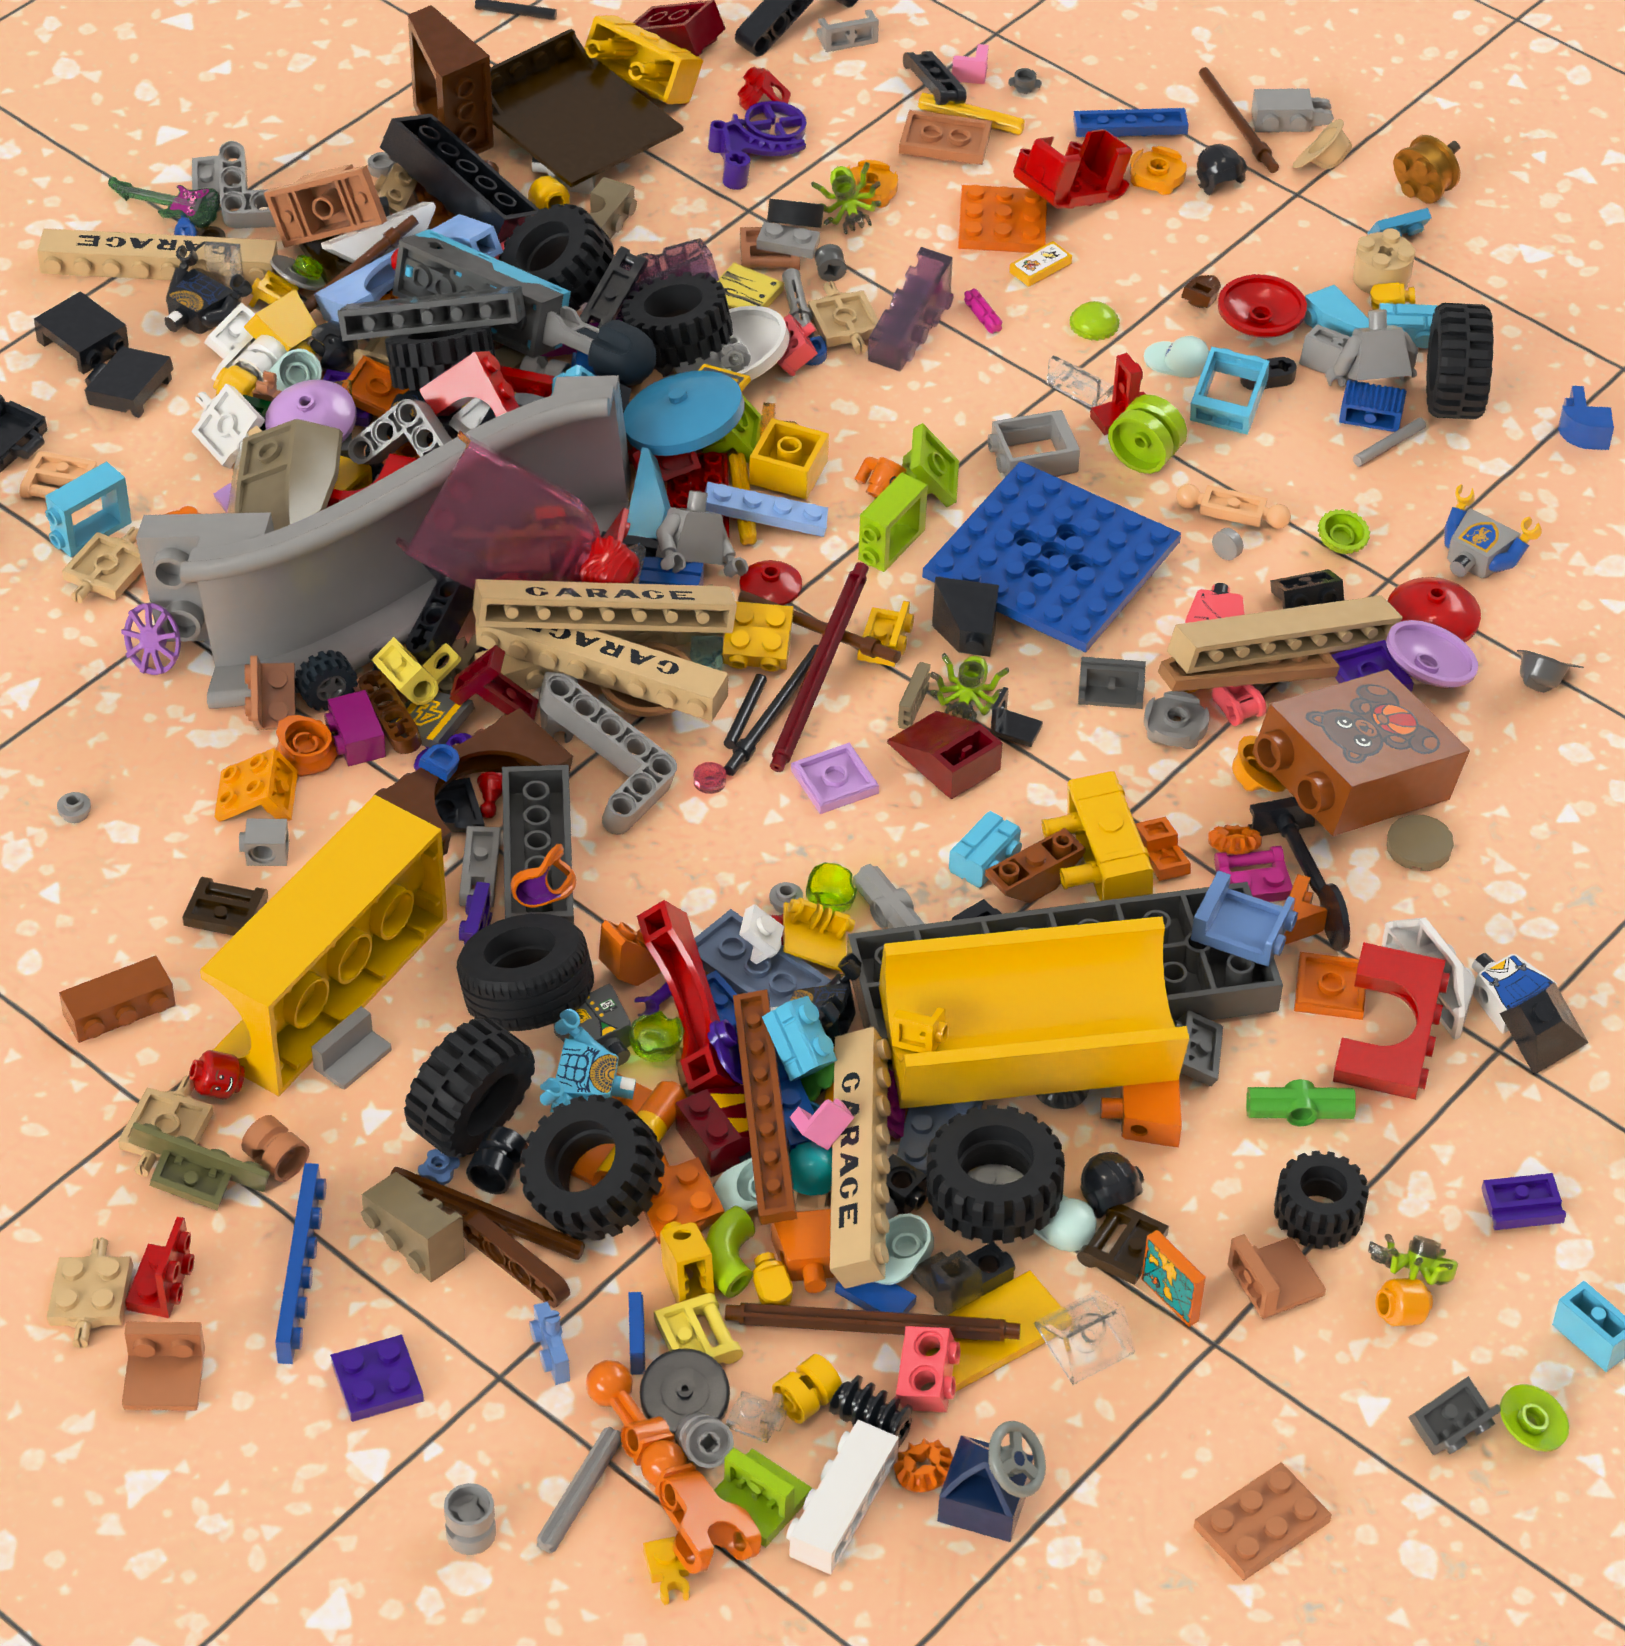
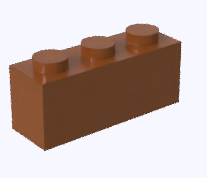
[59,955,176,1043]

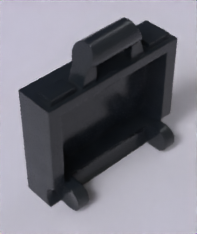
[85,346,174,418]
[0,395,48,473]

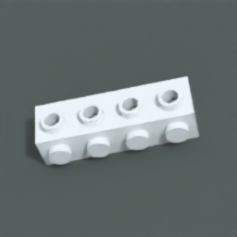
[786,1420,899,1575]

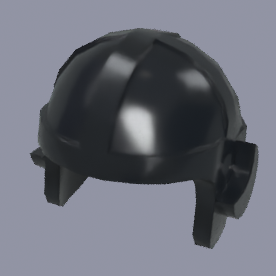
[1196,144,1247,195]
[310,319,358,372]
[1080,1152,1144,1219]

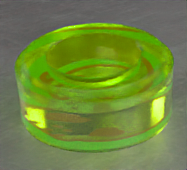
[293,255,324,280]

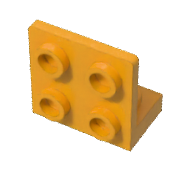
[214,747,298,822]

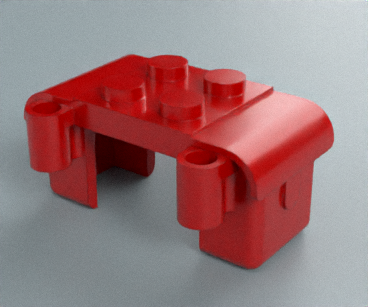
[1013,129,1132,209]

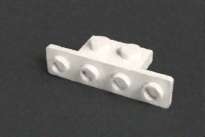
[204,303,256,381]

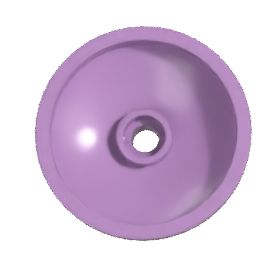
[265,380,357,442]
[1386,620,1478,688]

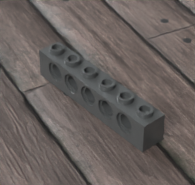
[337,285,526,341]

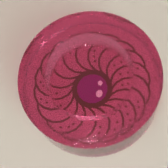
[693,762,726,794]

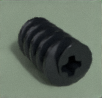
[829,1375,913,1448]

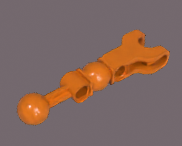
[586,1360,762,1574]

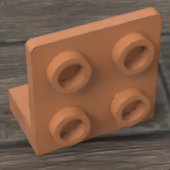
[244,655,296,730]
[1227,1234,1326,1319]
[122,1321,205,1411]

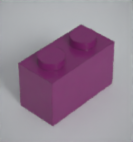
[324,690,386,767]

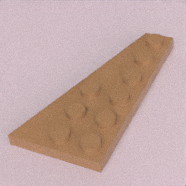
[1158,653,1340,692]

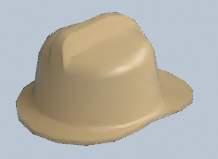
[1292,119,1352,169]

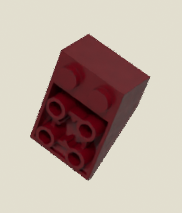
[887,711,1003,799]

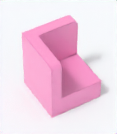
[952,44,989,84]
[790,1098,854,1150]

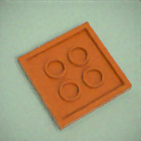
[958,185,1047,253]

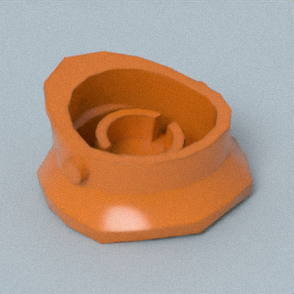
[276,715,339,776]

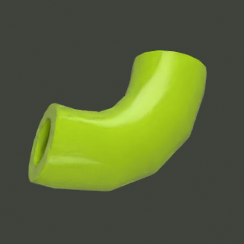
[705,1205,755,1298]

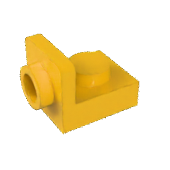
[248,270,299,308]
[892,1007,949,1053]

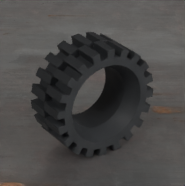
[622,272,733,368]
[385,326,496,390]

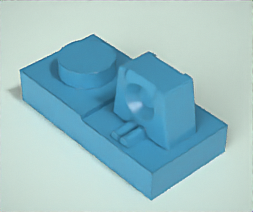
[1367,208,1432,236]

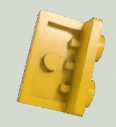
[857,601,914,667]

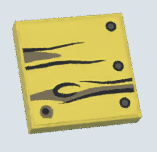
[717,262,784,308]

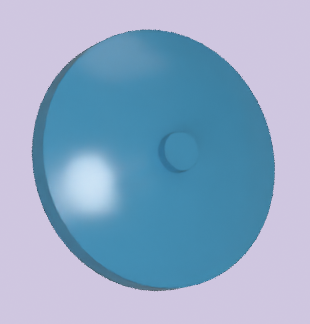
[623,370,745,456]

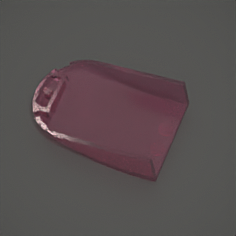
[396,431,601,590]

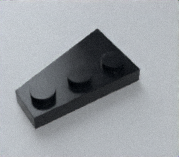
[372,777,485,833]

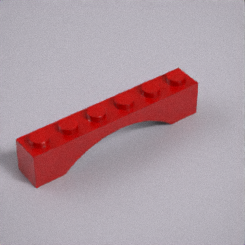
[637,900,740,1094]

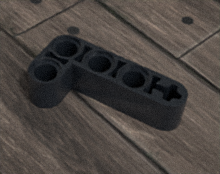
[406,545,487,668]

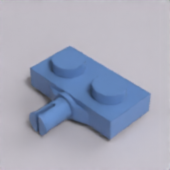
[529,1301,570,1385]

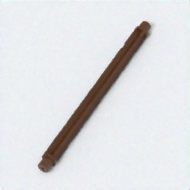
[725,1302,1021,1342]

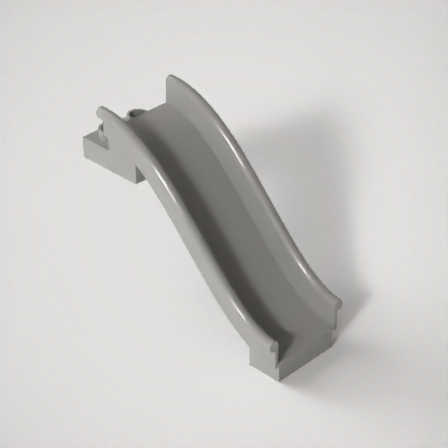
[136,375,631,709]

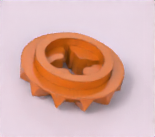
[1208,825,1262,855]
[893,1438,953,1492]

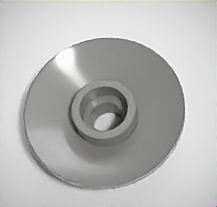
[270,255,325,291]

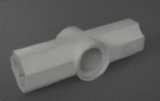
[853,863,924,929]

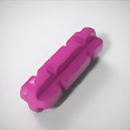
[964,288,1003,334]

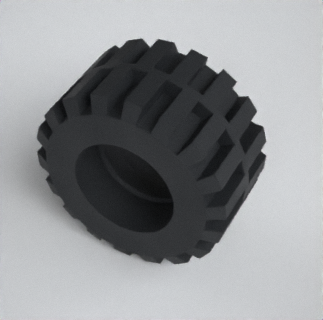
[1274,1151,1369,1249]

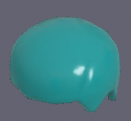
[789,1142,832,1196]

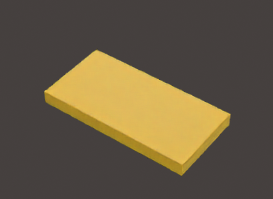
[925,1270,1073,1392]

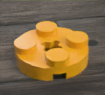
[1129,146,1187,195]
[847,160,898,208]

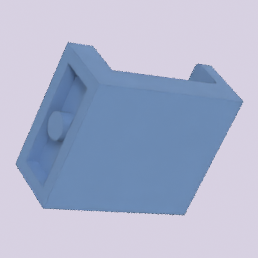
[1191,871,1298,967]

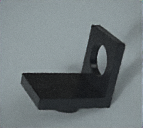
[990,687,1043,747]

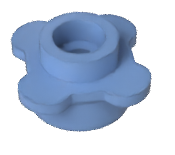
[418,1149,460,1185]

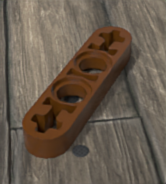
[358,670,422,754]
[462,1209,570,1308]

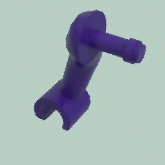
[634,982,672,1017]

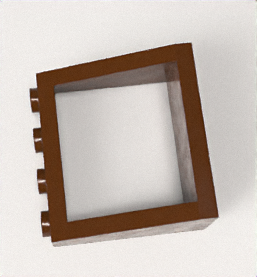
[408,5,494,154]

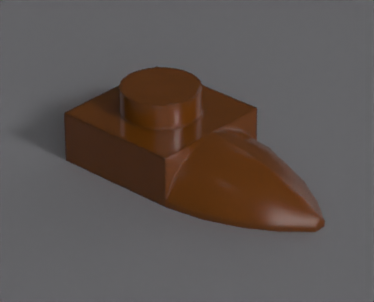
[1181,275,1221,308]

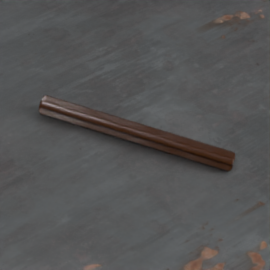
[390,1167,585,1260]

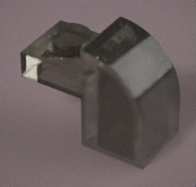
[912,1250,983,1315]

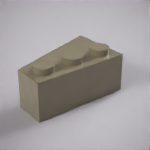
[361,1172,465,1282]

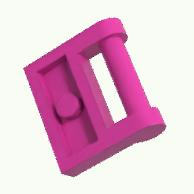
[1214,846,1293,902]

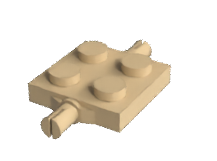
[808,281,883,354]
[62,527,143,604]
[118,1076,214,1177]
[46,1237,134,1348]

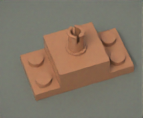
[264,164,387,248]

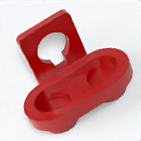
[737,66,791,110]

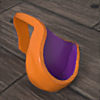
[511,844,576,908]

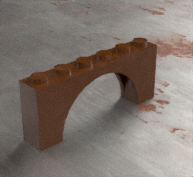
[373,708,573,855]

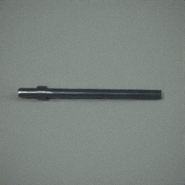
[723,645,818,776]

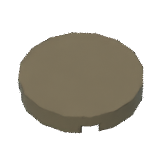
[1386,814,1454,871]

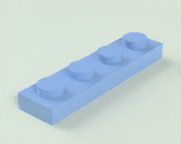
[705,482,828,537]

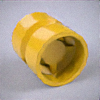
[772,1354,842,1424]

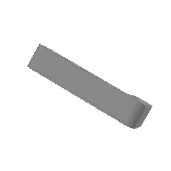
[219,141,276,228]
[348,399,452,465]
[540,674,677,835]

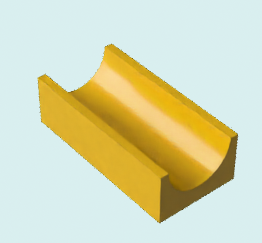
[200,795,448,1096]
[879,916,1189,1109]

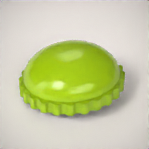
[1069,301,1120,341]
[1317,509,1370,554]

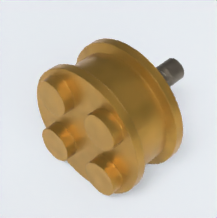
[1393,134,1461,204]

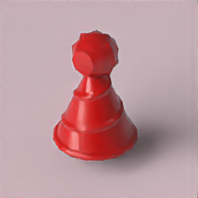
[477,772,503,819]

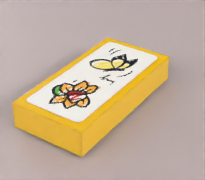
[1009,241,1072,287]

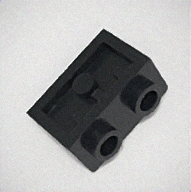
[1270,569,1344,609]

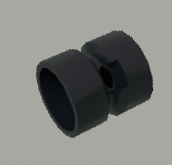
[466,1126,528,1194]

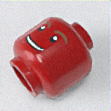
[189,1050,245,1100]

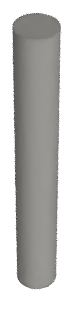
[1353,417,1426,467]

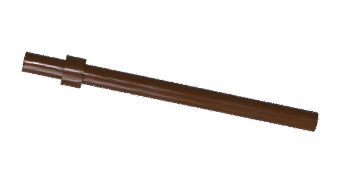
[1199,67,1279,173]
[304,214,419,313]
[738,590,901,663]

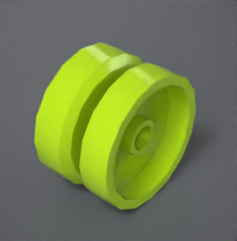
[1108,394,1187,474]

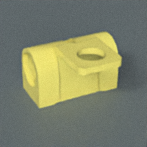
[371,637,461,705]

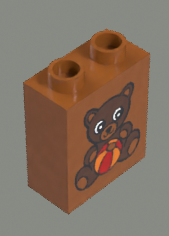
[1252,669,1470,836]

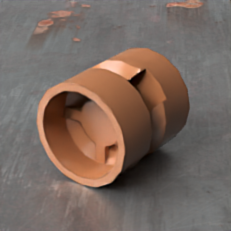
[241,1115,310,1181]

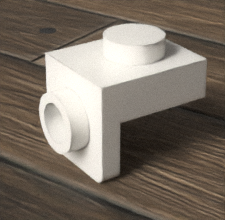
[739,904,784,964]

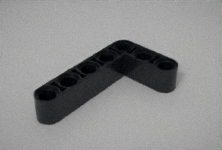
[735,0,858,57]

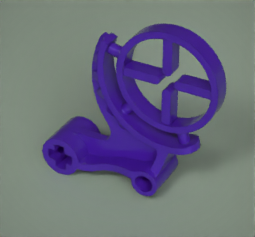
[708,101,806,190]

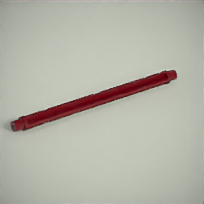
[770,562,869,772]

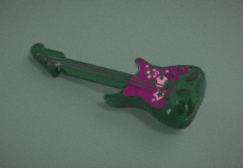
[108,177,220,228]

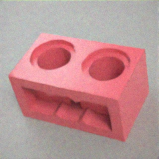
[896,1326,960,1412]

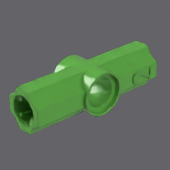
[1246,1079,1356,1127]

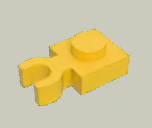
[643,1536,690,1605]

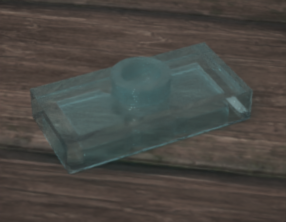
[690,636,723,671]

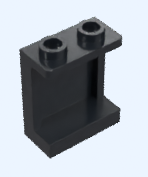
[34,291,129,374]

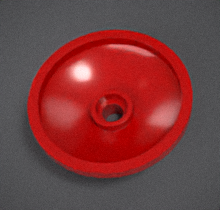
[1218,274,1307,338]
[1387,577,1481,642]

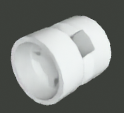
[232,335,287,382]

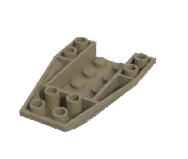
[227,419,343,531]

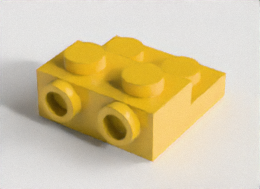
[722,601,794,672]

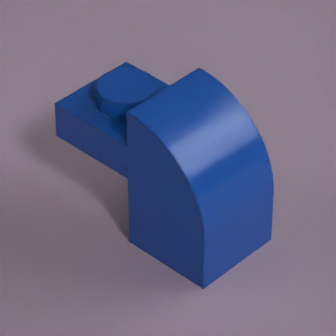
[1558,386,1614,450]

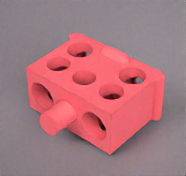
[777,313,818,376]

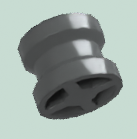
[814,244,847,281]

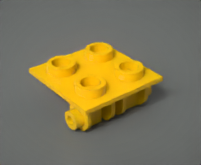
[783,897,855,972]

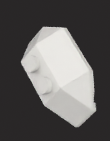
[321,202,436,263]
[1381,917,1475,1040]

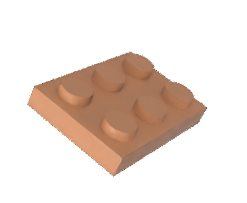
[899,110,992,165]
[1194,1462,1332,1581]

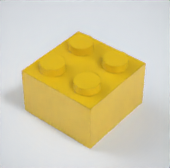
[749,418,829,499]

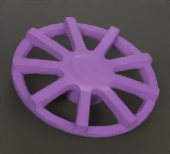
[121,603,181,675]

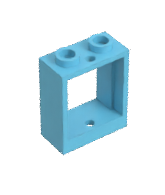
[1190,346,1269,435]
[45,461,132,557]

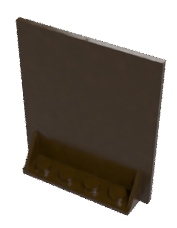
[490,29,683,188]

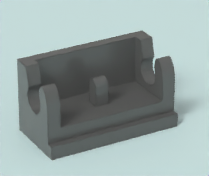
[1078,657,1146,709]

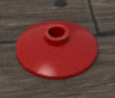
[739,560,802,605]

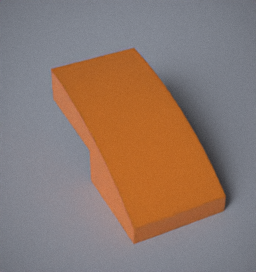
[1135,816,1191,881]

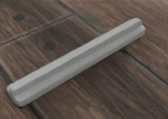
[537,1427,622,1553]

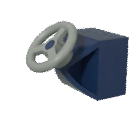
[937,1421,1046,1543]

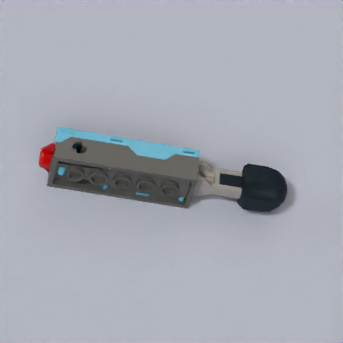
[391,229,656,386]

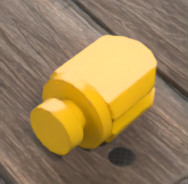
[1370,283,1416,310]
[752,1252,793,1305]

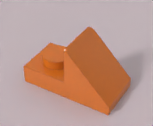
[1284,874,1328,945]

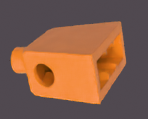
[1100,1080,1182,1147]
[771,1209,835,1293]

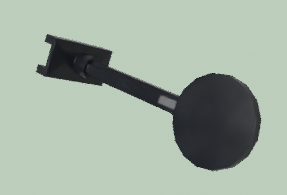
[1248,797,1350,951]

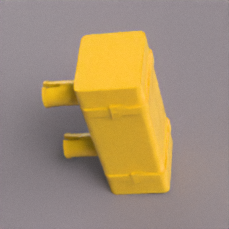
[584,15,703,104]
[1041,771,1153,901]

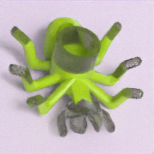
[811,162,881,235]
[930,653,1009,722]
[1368,1234,1459,1286]

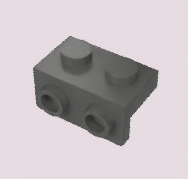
[1408,1376,1501,1455]

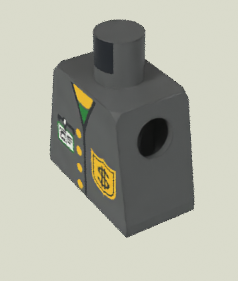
[554,983,632,1066]

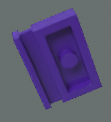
[459,882,493,945]
[1481,1173,1566,1230]

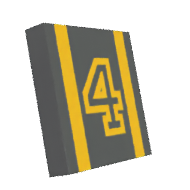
[389,692,475,747]

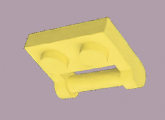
[654,1293,743,1364]

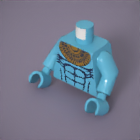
[540,1009,636,1113]

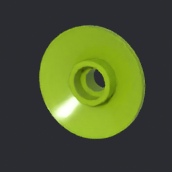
[1500,1384,1569,1452]

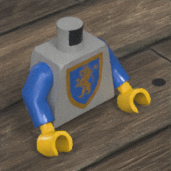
[1444,484,1542,578]

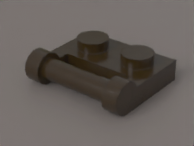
[182,876,268,936]
[1077,1204,1169,1285]

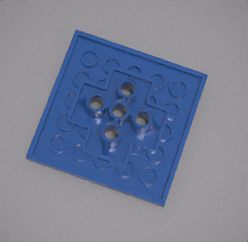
[922,461,1181,653]

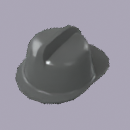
[1517,650,1584,693]

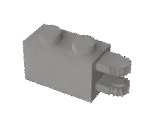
[1251,88,1334,132]

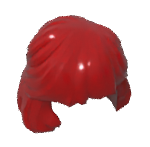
[580,535,640,584]

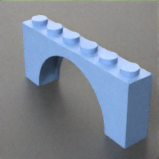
[314,214,503,322]

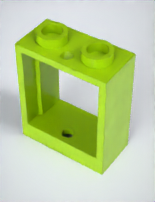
[858,472,928,572]

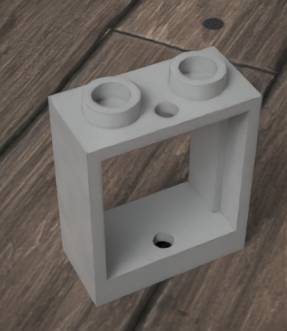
[987,410,1080,477]

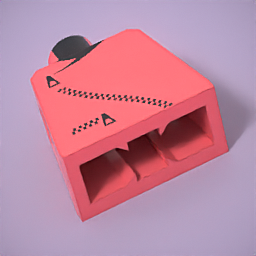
[1185,583,1245,623]

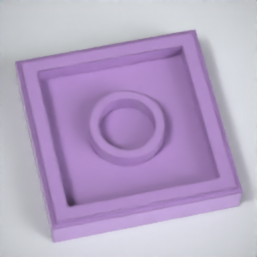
[791,742,879,814]

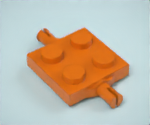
[643,1152,725,1244]

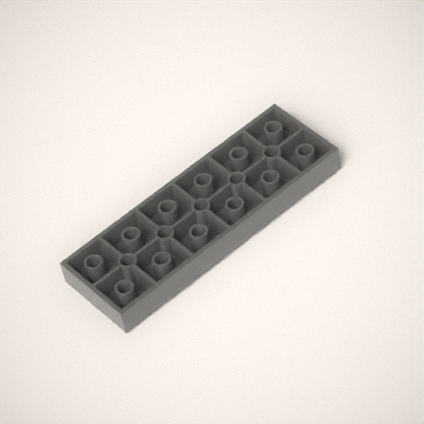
[847,882,1283,1064]

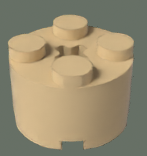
[1353,228,1415,294]

